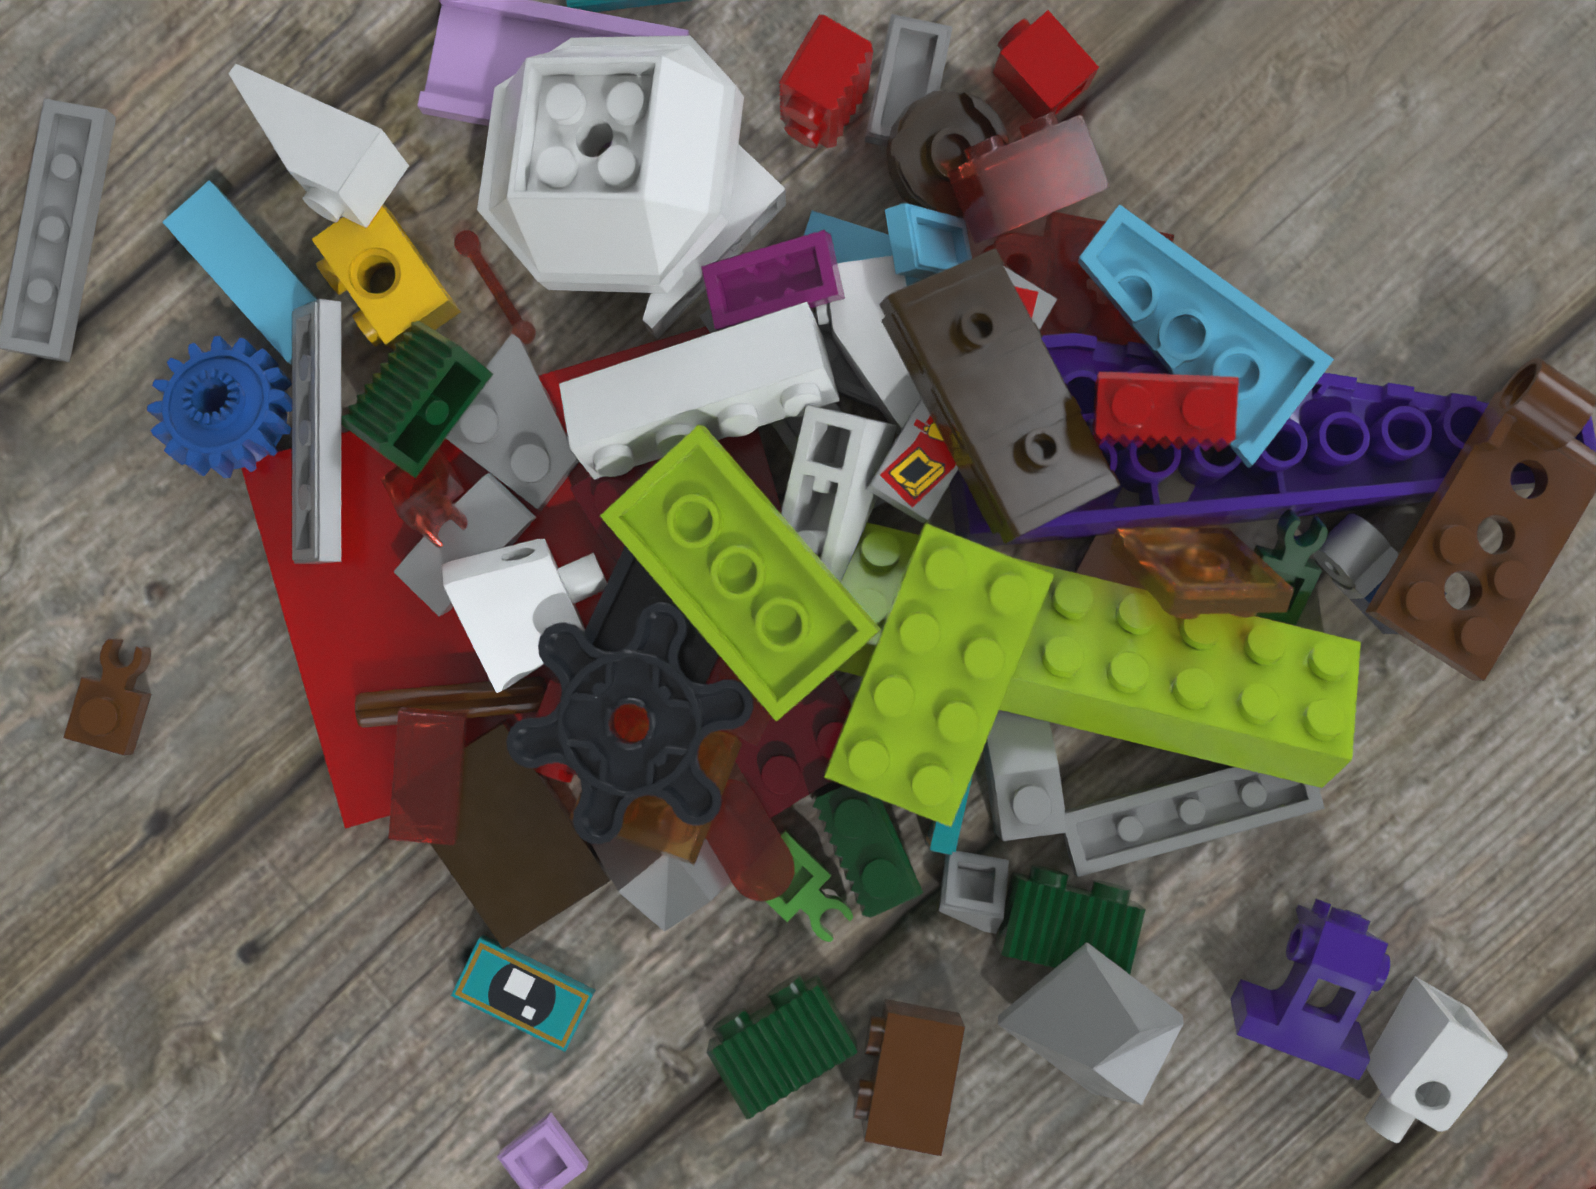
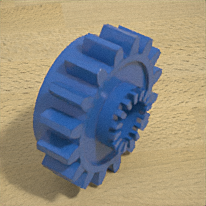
[147,336,292,478]

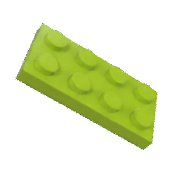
[600,425,881,721]
[824,523,1054,827]

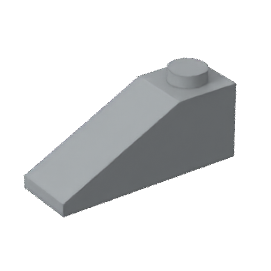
[983,710,1068,841]

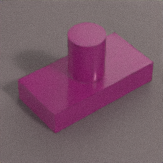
[701,230,845,331]

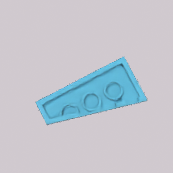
[1078,204,1334,468]

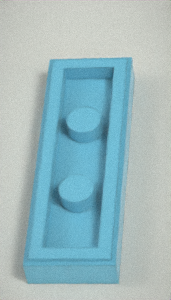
[162,180,318,364]

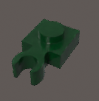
[1231,509,1328,625]

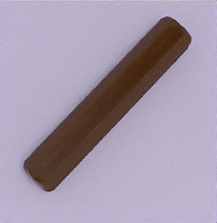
[355,676,547,728]

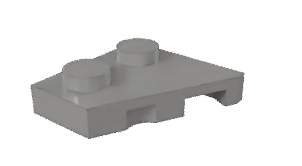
[446,333,580,511]

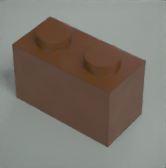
[853,999,965,1156]

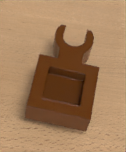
[63,638,152,756]

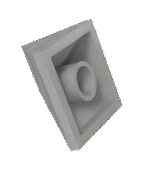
[591,796,763,932]
[998,942,1184,1105]

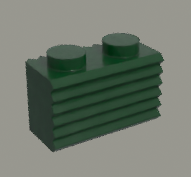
[341,321,494,478]
[812,782,924,918]
[995,865,1146,975]
[706,974,858,1119]

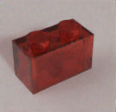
[947,112,1110,244]

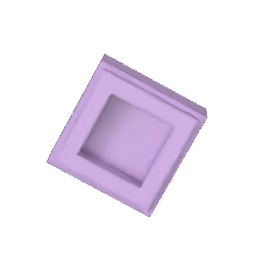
[497,1112,589,1189]

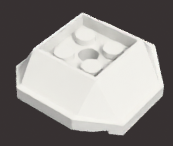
[477,36,744,293]

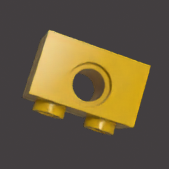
[312,204,461,351]

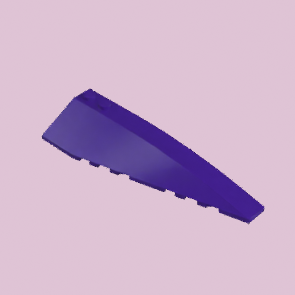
[950,333,1596,547]

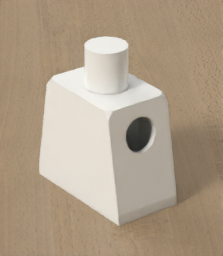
[441,539,607,693]
[1365,977,1508,1143]

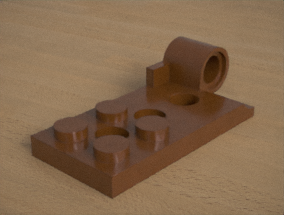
[1365,358,1596,681]

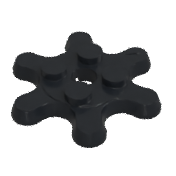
[507,602,754,845]

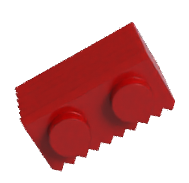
[778,14,873,149]
[1092,372,1239,452]

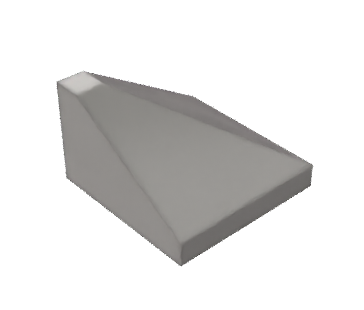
[939,851,1009,934]

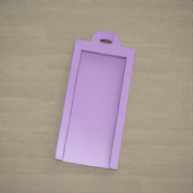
[417,0,690,149]

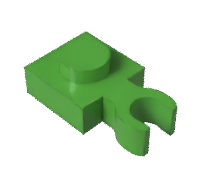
[741,829,853,942]

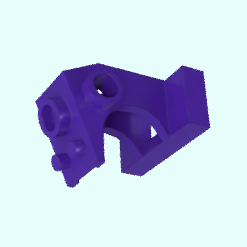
[1230,898,1390,1080]

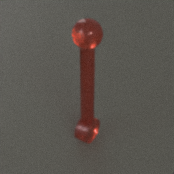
[454,230,536,345]

